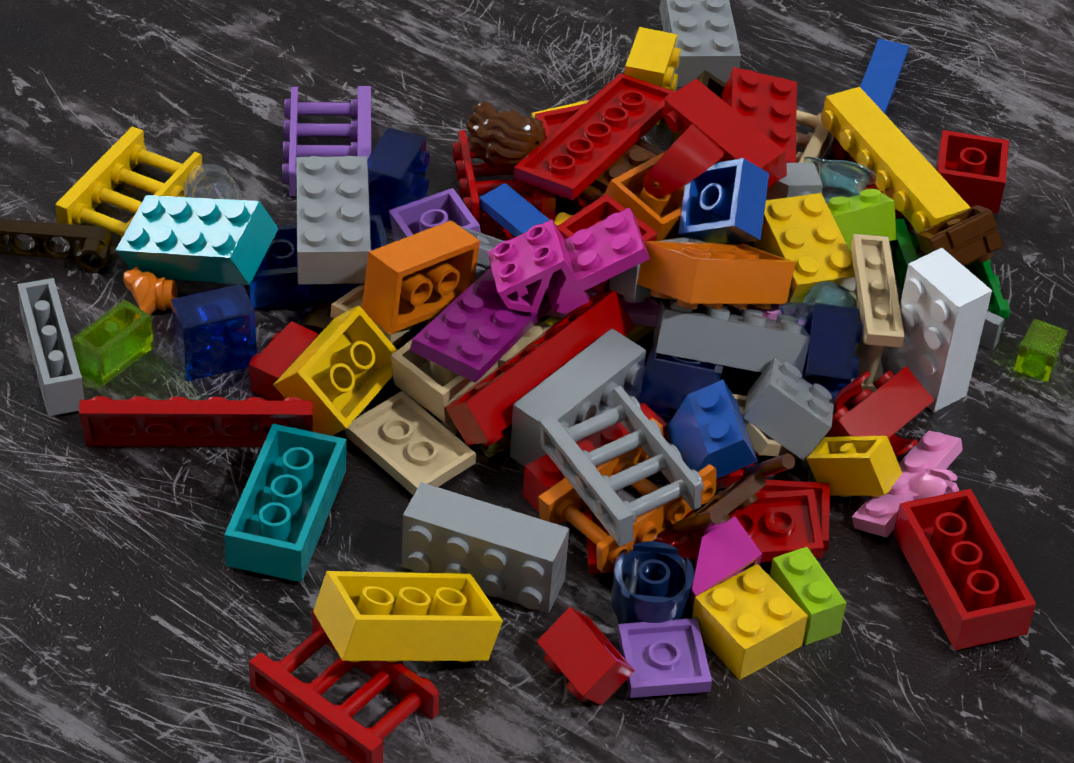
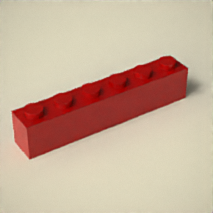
[445,290,635,446]

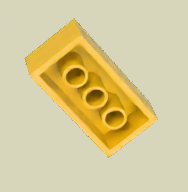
[313,571,503,662]

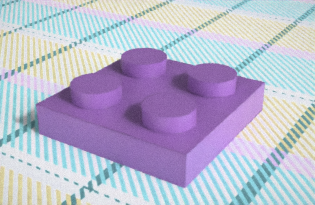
[617,618,712,698]

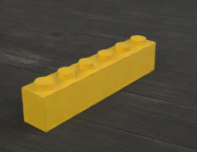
[821,87,970,233]

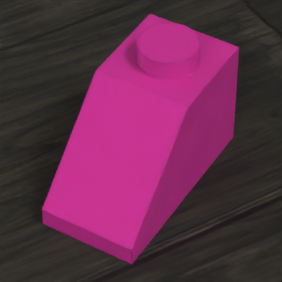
[690,517,762,606]

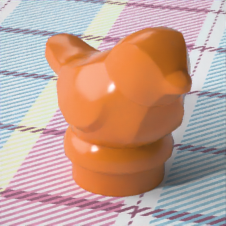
[123,266,177,326]

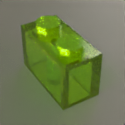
[72,299,154,387]

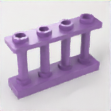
[282,86,371,198]

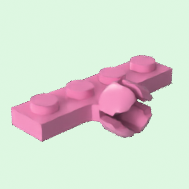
[852,430,963,538]

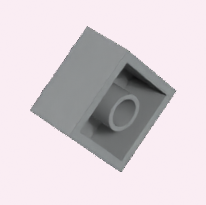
[743,358,834,461]

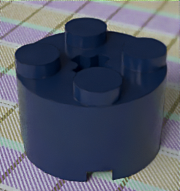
[611,541,694,624]

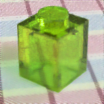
[1014,319,1068,382]

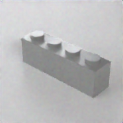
[17,278,84,416]

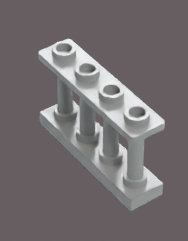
[539,386,704,547]

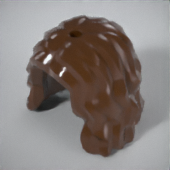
[466,101,545,171]

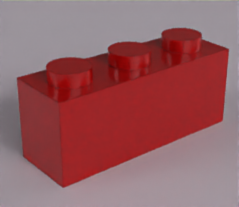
[823,366,934,438]

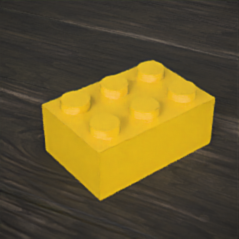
[753,193,856,311]
[273,305,397,436]

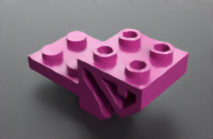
[487,208,650,314]

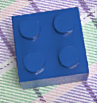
[678,158,769,244]

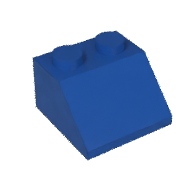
[667,380,758,479]

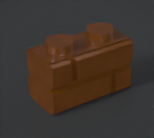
[916,205,1003,266]

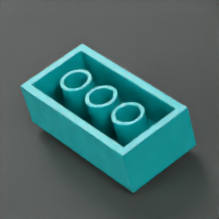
[116,195,279,285]
[224,424,346,582]

